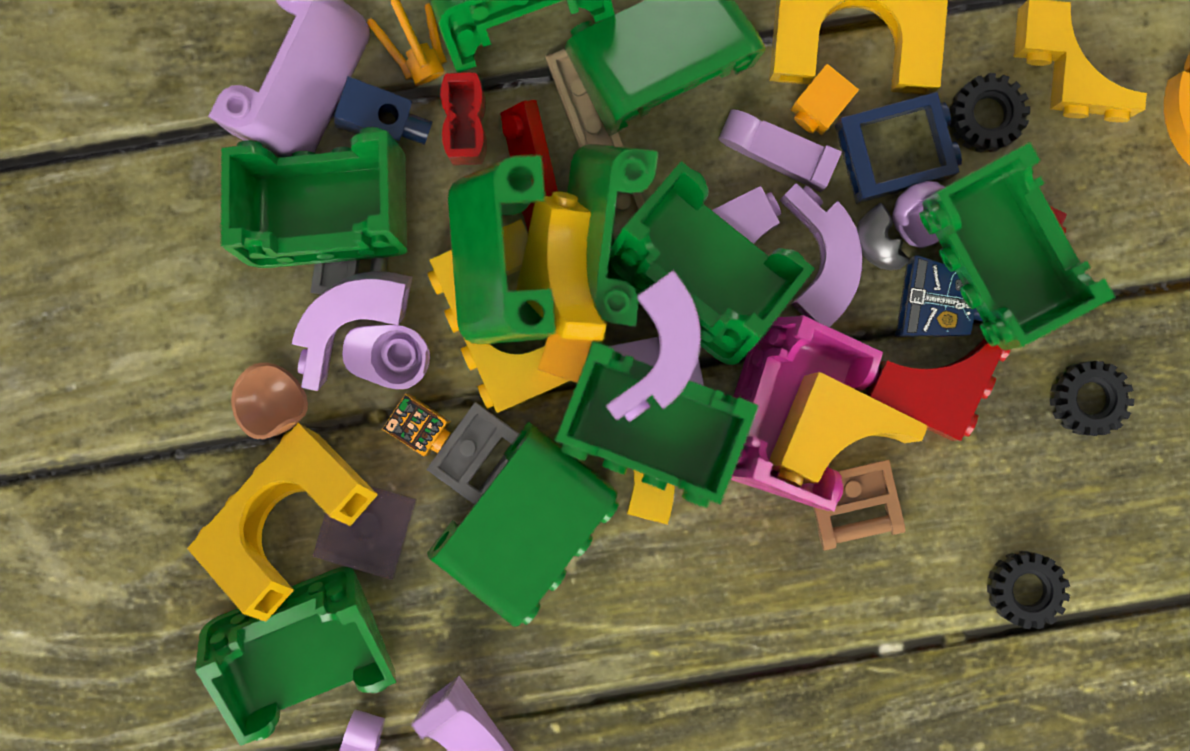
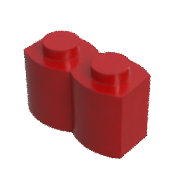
[440,72,487,165]

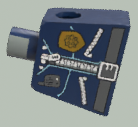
[895,256,983,337]

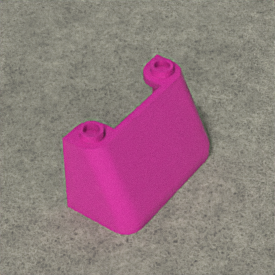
[731,315,883,511]

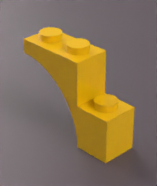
[1014,0,1147,122]

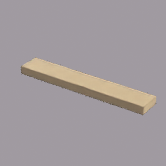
[545,49,645,241]

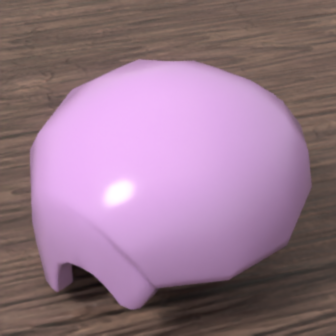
[892,181,945,248]

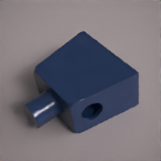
[334,76,433,145]

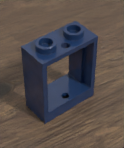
[835,92,962,204]

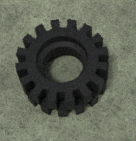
[949,73,1030,153]
[1049,361,1134,436]
[987,551,1070,629]

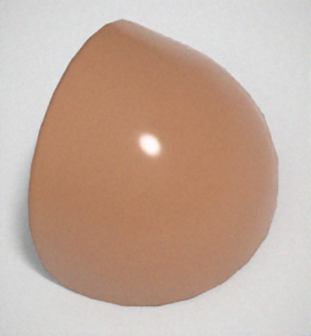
[231,362,308,439]

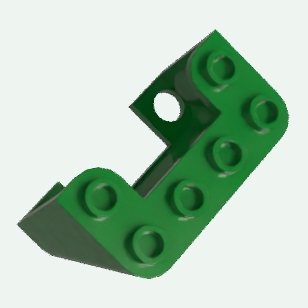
[448,155,555,344]
[427,421,619,627]

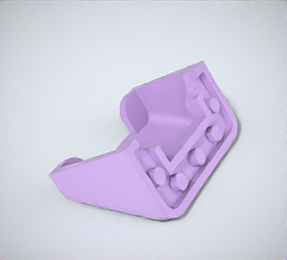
[208,0,370,158]

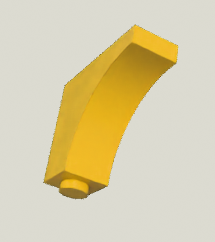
[516,192,606,341]
[769,372,928,487]

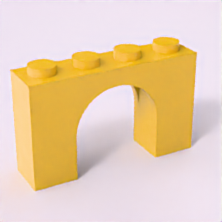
[769,0,948,95]
[427,219,571,413]
[187,423,378,622]

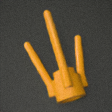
[367,0,447,86]

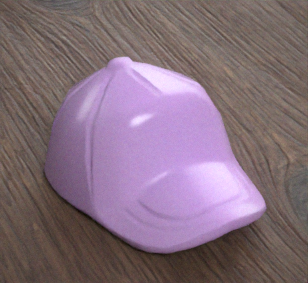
[342,325,430,389]

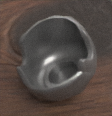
[857,203,909,270]

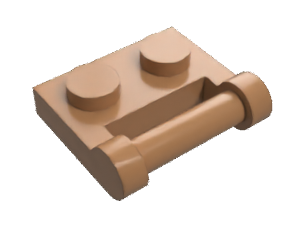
[813,460,905,551]

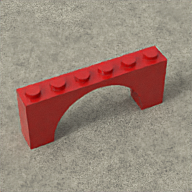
[865,206,1067,441]

